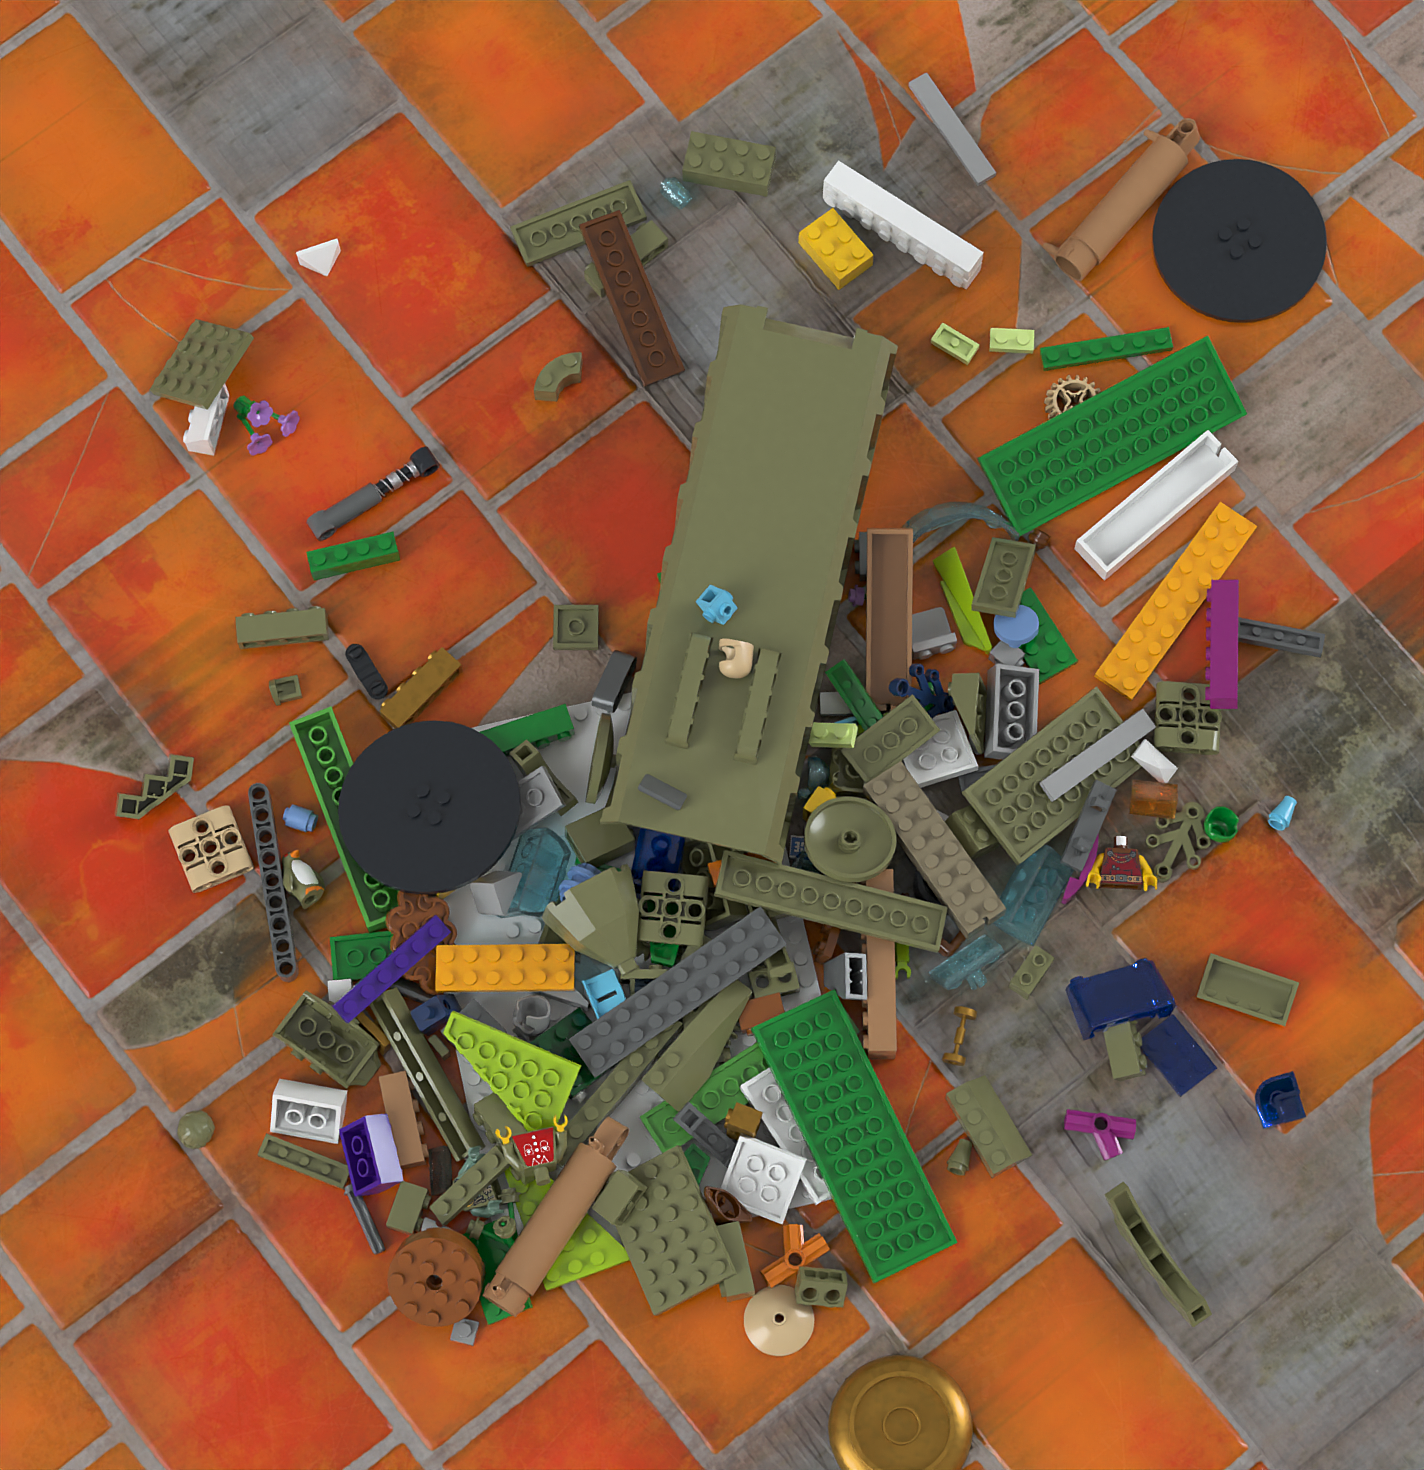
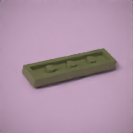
[257,1134,350,1190]
[430,1145,511,1225]

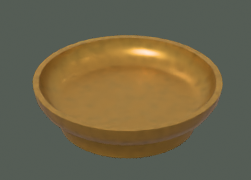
[828,1355,973,1470]

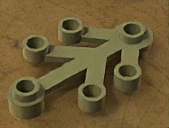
[1145,802,1211,883]

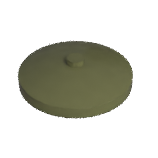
[585,713,616,804]
[804,797,896,882]

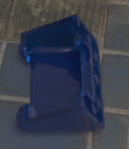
[1065,958,1176,1041]

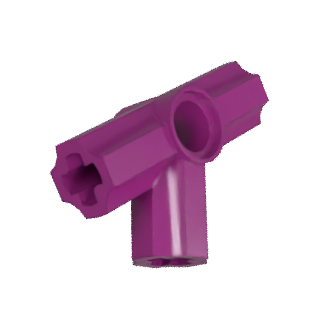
[1064,1109,1136,1161]

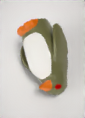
[282,850,325,909]

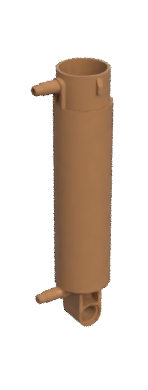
[1043,118,1200,281]
[483,1116,629,1317]

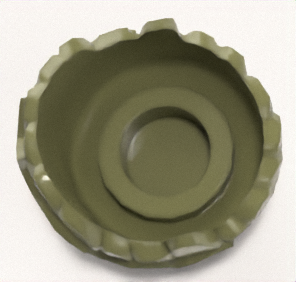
[177,1110,215,1150]

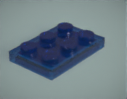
[1140,1014,1217,1097]

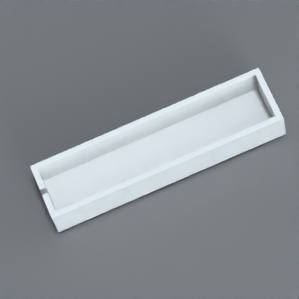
[823,161,983,289]
[1074,430,1238,581]

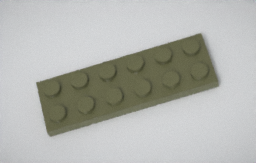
[510,180,647,267]

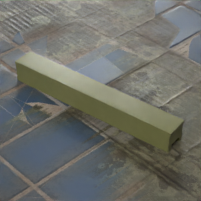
[370,987,486,1162]

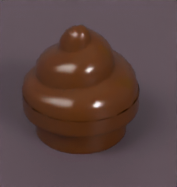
[1028,528,1051,551]

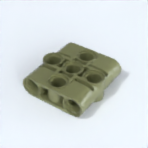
[1154,681,1222,755]
[637,871,710,947]

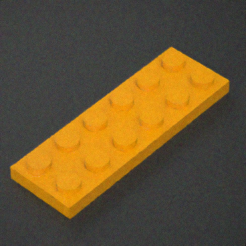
[435,944,575,993]

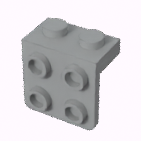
[912,607,957,660]

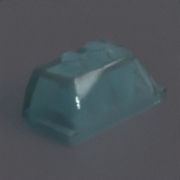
[495,827,571,918]

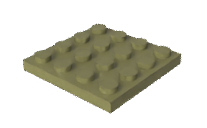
[150,319,254,410]

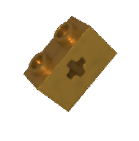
[724,1102,763,1141]

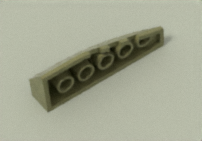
[641,979,752,1112]

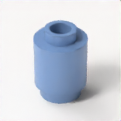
[283,804,318,832]

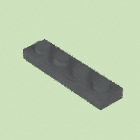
[1238,617,1325,658]

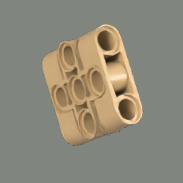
[168,805,254,893]

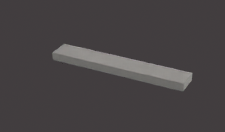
[908,72,996,186]
[1039,709,1156,802]

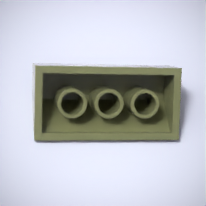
[945,1075,1032,1178]

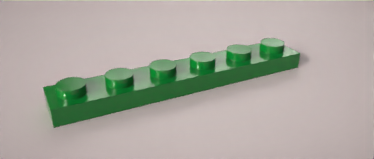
[1039,327,1173,371]

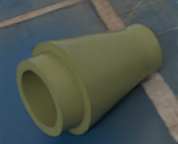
[947,1139,973,1176]

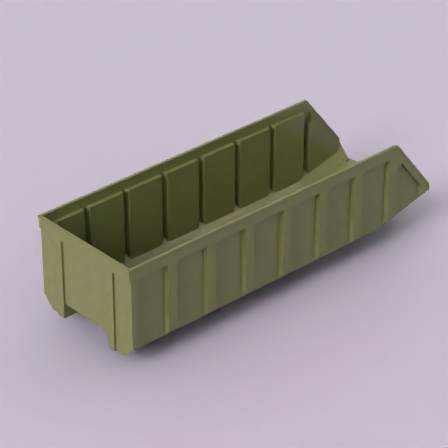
[600,304,898,865]

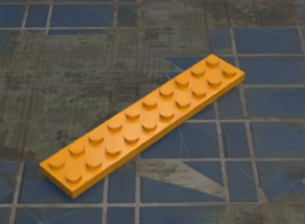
[1094,502,1257,701]

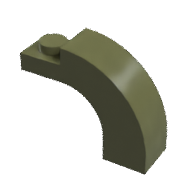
[509,739,579,816]

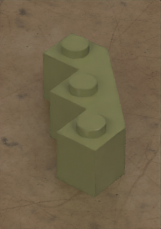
[115,754,194,819]

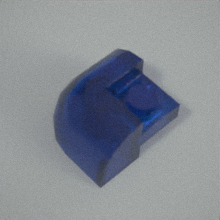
[1254,1071,1306,1130]

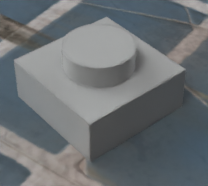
[450,1318,479,1346]

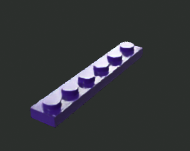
[332,915,451,1023]

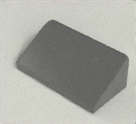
[638,774,687,810]
[390,977,439,1004]

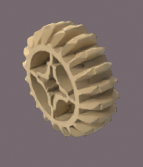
[1044,375,1101,419]

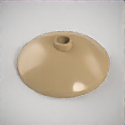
[744,1285,814,1356]

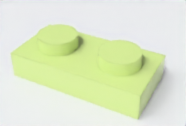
[930,323,979,365]
[989,328,1034,354]
[809,722,858,748]

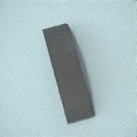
[673,1101,737,1168]

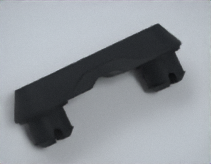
[345,644,388,700]

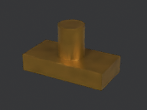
[355,1012,391,1055]

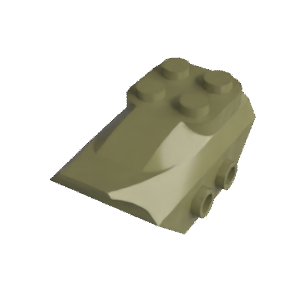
[272,990,381,1089]

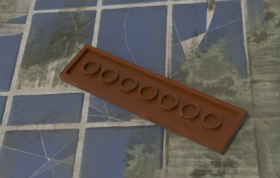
[579,210,685,387]

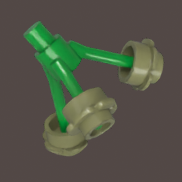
[466,1188,520,1249]

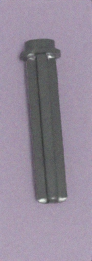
[343,1184,385,1255]

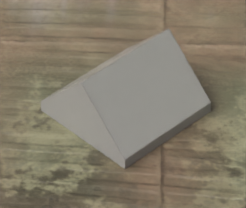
[469,871,522,916]

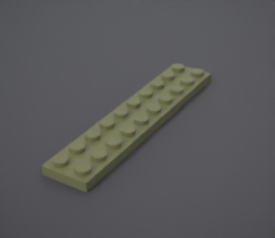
[714,850,948,953]

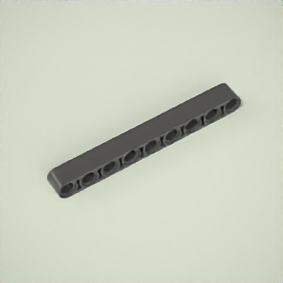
[248,783,299,982]

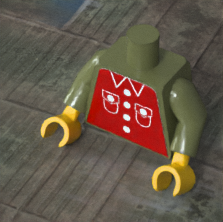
[495,1114,568,1186]

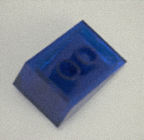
[631,828,686,895]

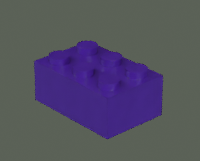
[339,1114,404,1197]

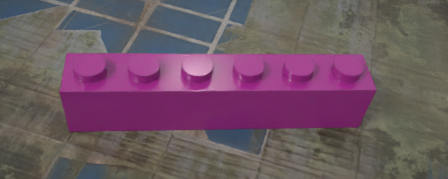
[1205,580,1239,709]

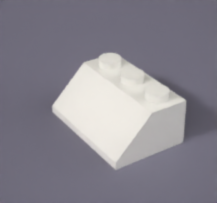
[183,384,229,456]
[270,1079,347,1144]

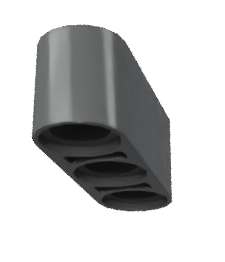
[592,650,637,713]

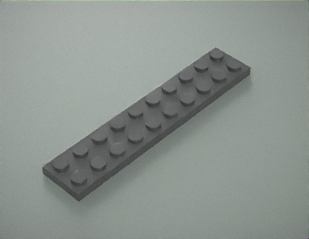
[569,907,787,1078]

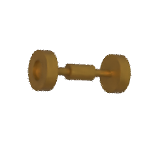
[942,1006,977,1066]

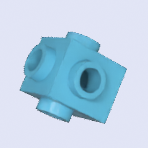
[696,585,738,625]

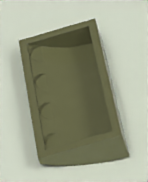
[1196,953,1299,1026]

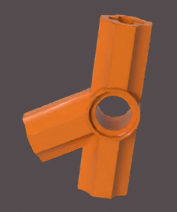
[760,1224,830,1289]

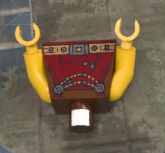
[1086,836,1157,891]

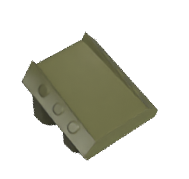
[829,747,866,798]

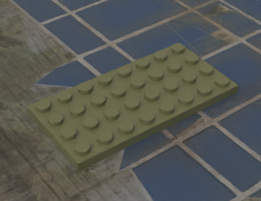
[962,687,1142,865]

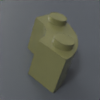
[534,352,583,401]

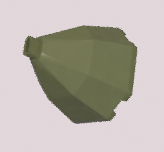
[542,864,639,976]

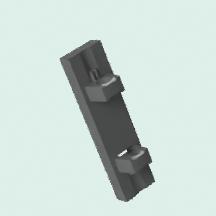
[1060,780,1116,872]

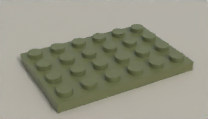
[602,1145,737,1316]

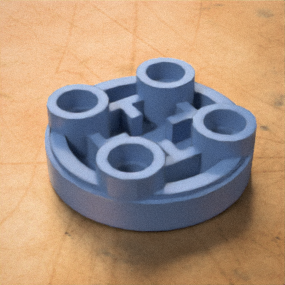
[994,605,1039,648]

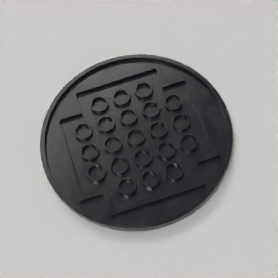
[1152,159,1327,323]
[338,721,521,894]

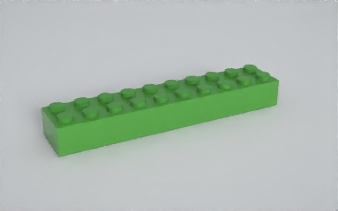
[289,707,399,933]

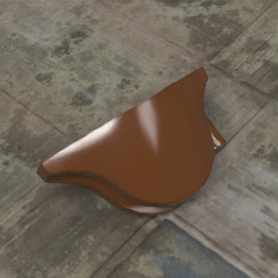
[704,1186,752,1226]

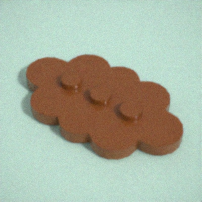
[385,891,457,995]

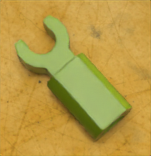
[895,942,911,979]

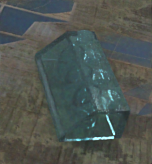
[993,844,1074,946]

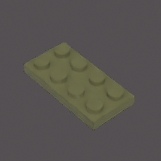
[971,537,1036,618]
[841,694,940,783]

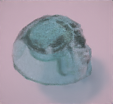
[798,756,830,799]

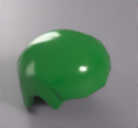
[1204,806,1239,843]

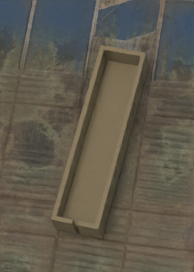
[863,761,1006,940]

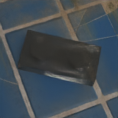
[428,1145,453,1196]

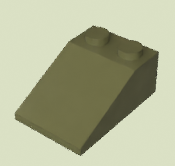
[948,673,987,754]

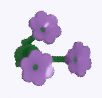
[234,396,300,455]

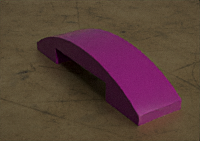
[1061,833,1099,904]

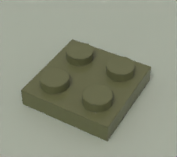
[553,605,599,650]

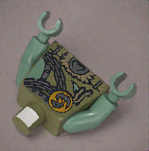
[453,1145,504,1218]

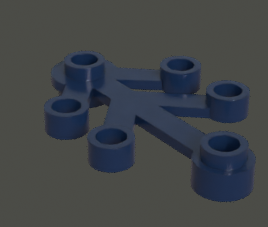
[889,664,955,719]

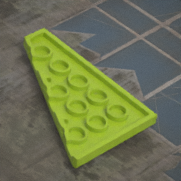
[443,1011,581,1132]
[504,1166,630,1291]

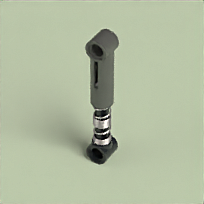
[306,446,440,541]

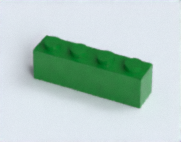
[306,532,400,581]
[480,704,575,757]

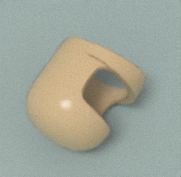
[719,638,754,679]

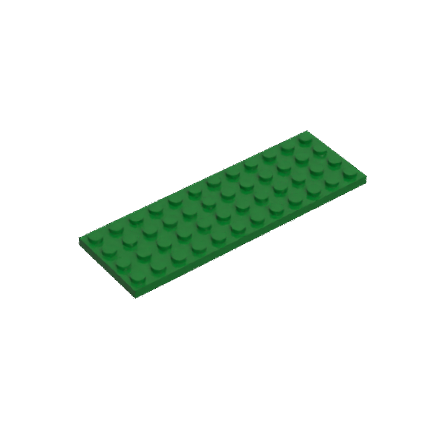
[977,336,1247,537]
[751,989,958,1284]

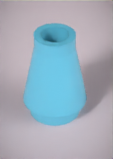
[1268,796,1297,831]

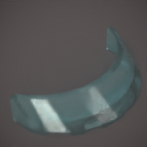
[902,502,1020,543]

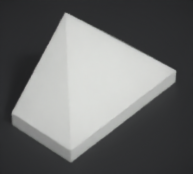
[296,239,341,276]
[1131,739,1178,786]

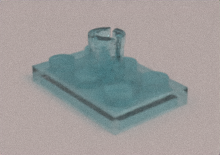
[928,934,1005,990]

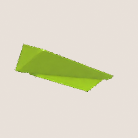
[933,547,993,655]

